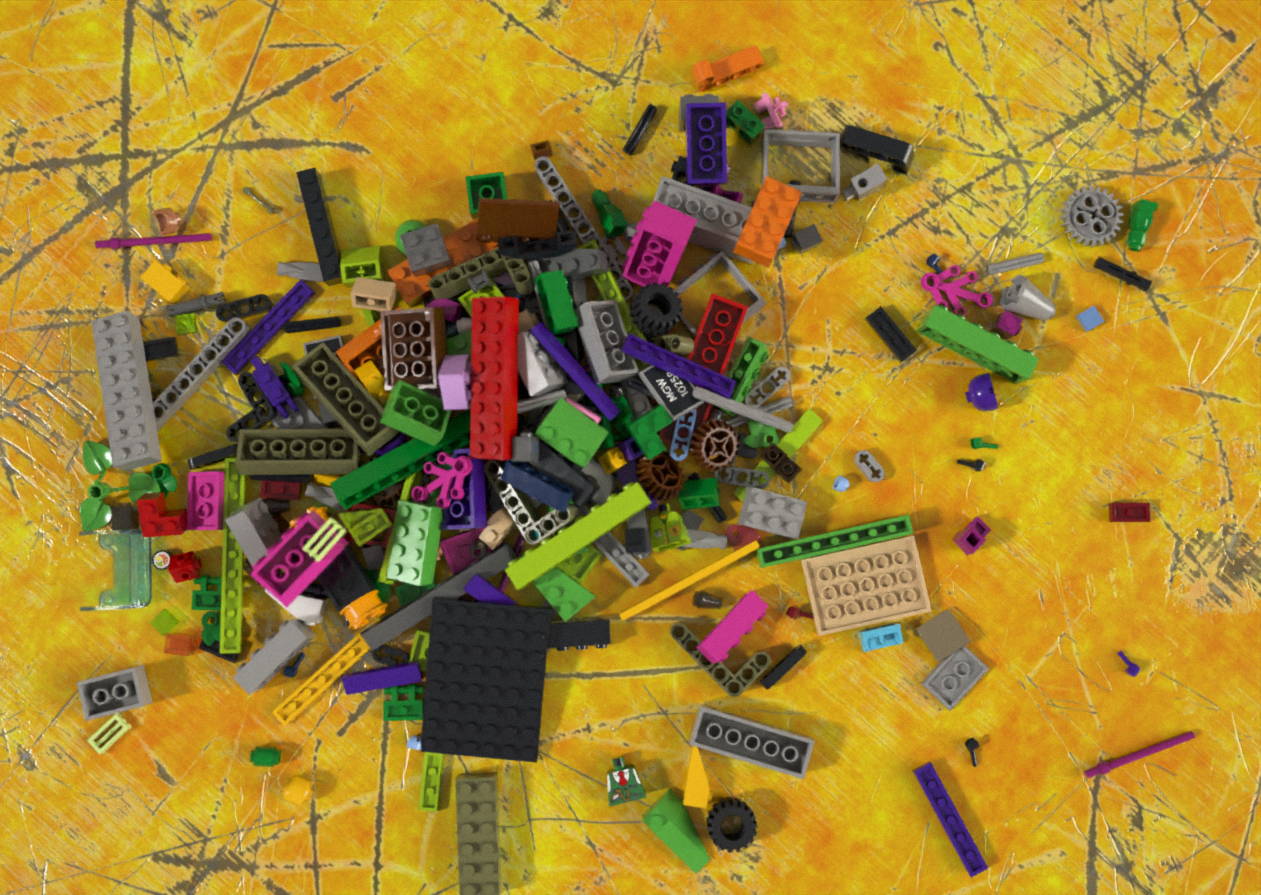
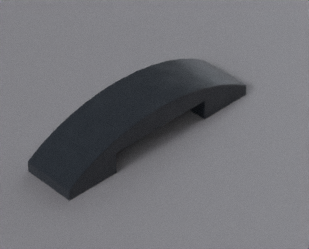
[498,231,577,259]

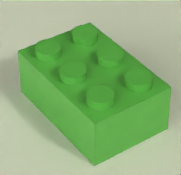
[380,380,452,446]

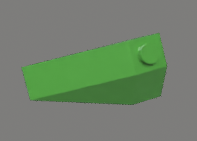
[642,788,710,873]

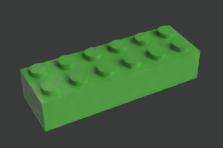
[916,305,1039,384]

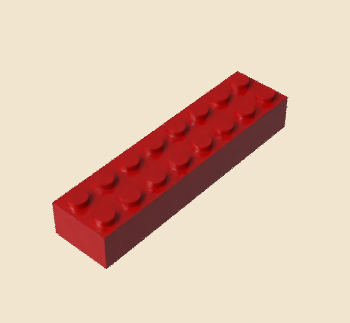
[659,294,748,452]
[470,297,519,460]

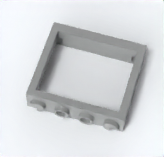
[761,129,840,203]
[672,250,766,339]

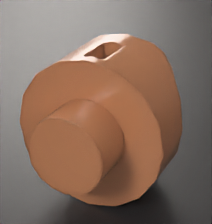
[152,207,182,235]

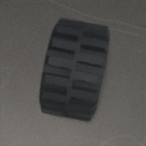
[630,282,683,336]
[706,797,757,853]

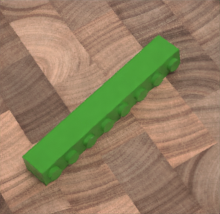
[755,515,913,568]

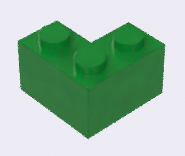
[625,404,673,460]

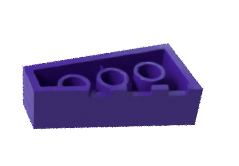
[441,449,487,530]

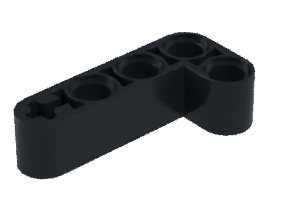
[840,125,915,175]

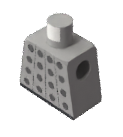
[842,163,887,201]

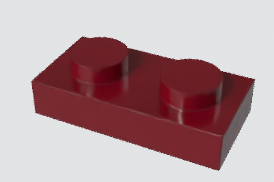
[260,481,302,501]
[1109,503,1151,522]

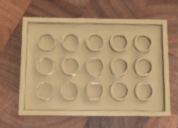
[801,535,932,636]

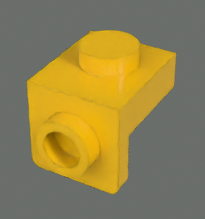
[598,447,627,475]

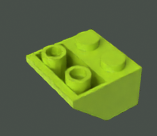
[340,246,385,288]

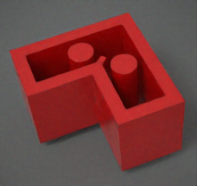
[136,492,187,538]

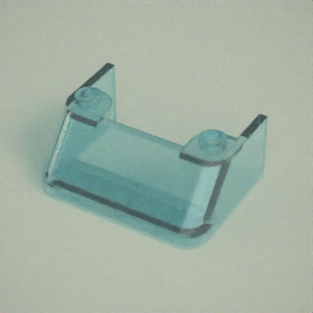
[79,530,152,611]

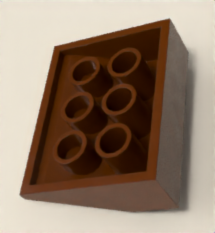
[476,198,560,243]
[380,307,447,390]

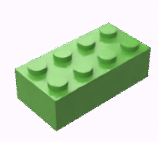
[387,499,444,586]

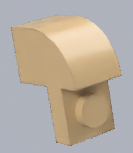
[479,507,518,550]

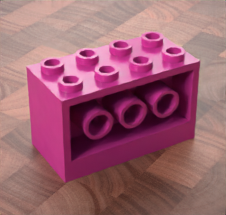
[622,200,697,288]
[250,510,349,607]

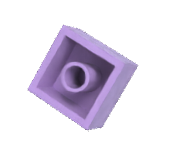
[438,354,471,410]

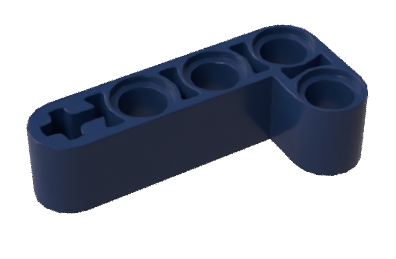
[501,459,573,511]

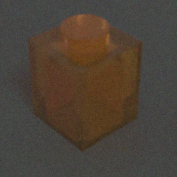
[164,632,198,656]

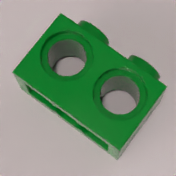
[726,100,765,145]

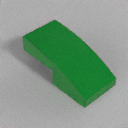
[611,396,636,438]

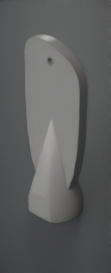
[277,262,324,282]
[305,482,347,512]
[683,529,727,549]

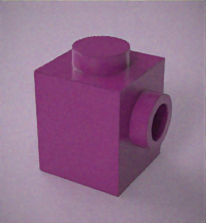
[990,310,1023,340]

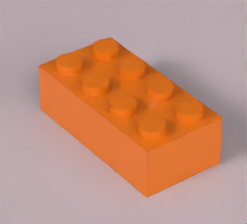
[733,176,802,268]

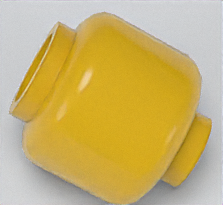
[281,776,313,805]

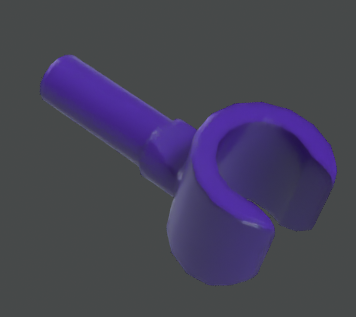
[1117,650,1140,677]

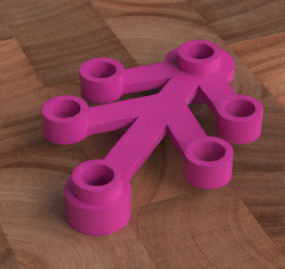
[921,265,993,316]
[412,452,472,509]

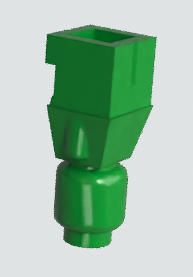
[592,189,629,238]
[1127,199,1158,252]

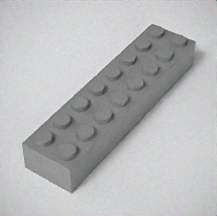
[91,311,162,471]

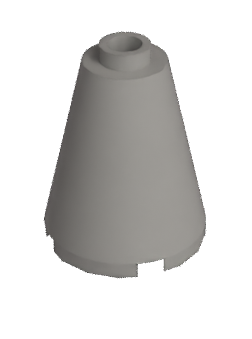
[999,275,1056,321]

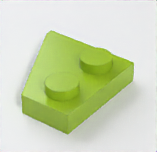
[338,508,393,546]

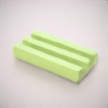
[303,517,347,562]
[87,713,132,755]

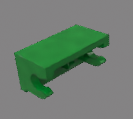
[678,478,720,510]

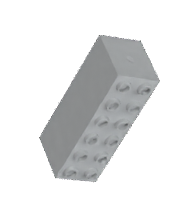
[653,176,754,265]

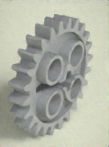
[1060,185,1124,247]

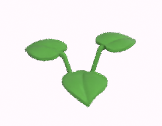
[80,441,161,531]

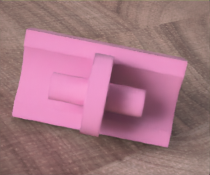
[754,93,788,129]

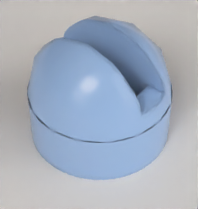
[833,475,850,492]
[406,735,422,750]

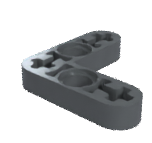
[715,430,770,489]

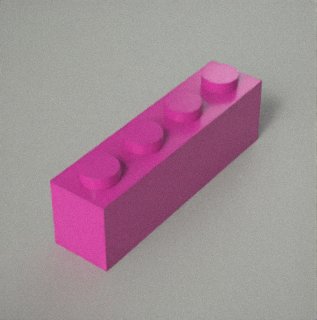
[696,590,768,664]

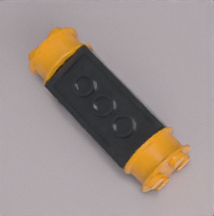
[289,506,388,630]

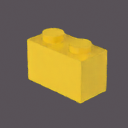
[140,260,190,304]
[354,360,391,407]

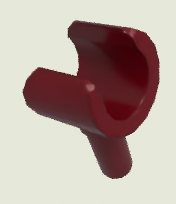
[786,606,814,620]

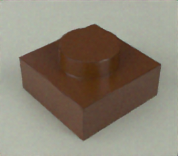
[530,140,553,160]

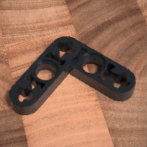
[226,372,277,443]

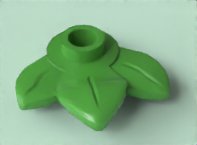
[743,419,779,449]

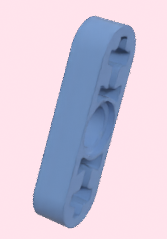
[670,409,696,461]

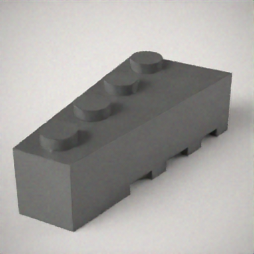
[526,249,609,281]

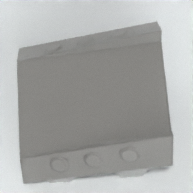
[582,457,617,505]

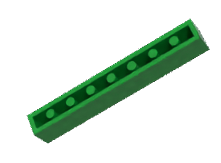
[330,410,471,510]

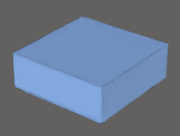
[1076,306,1104,332]

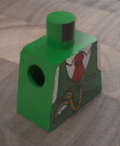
[607,756,646,806]

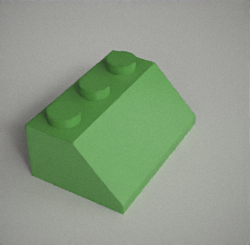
[535,397,609,469]

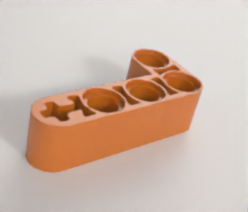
[691,46,765,92]

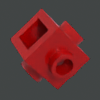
[168,551,202,583]

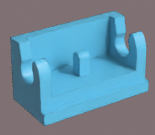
[858,623,903,652]

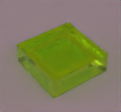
[174,313,197,335]
[150,609,179,636]

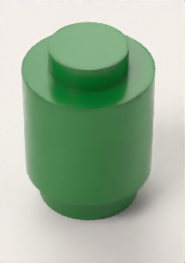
[250,746,281,767]

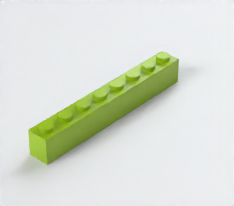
[505,482,652,590]

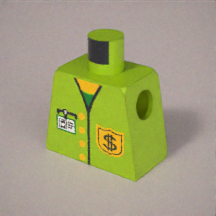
[650,504,692,553]

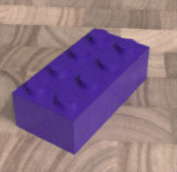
[685,103,727,186]

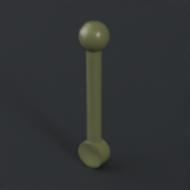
[243,187,275,214]

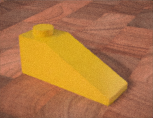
[682,746,712,809]

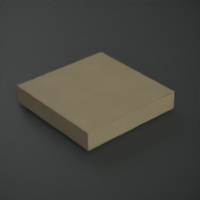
[915,609,971,663]

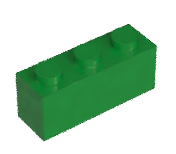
[534,270,578,335]

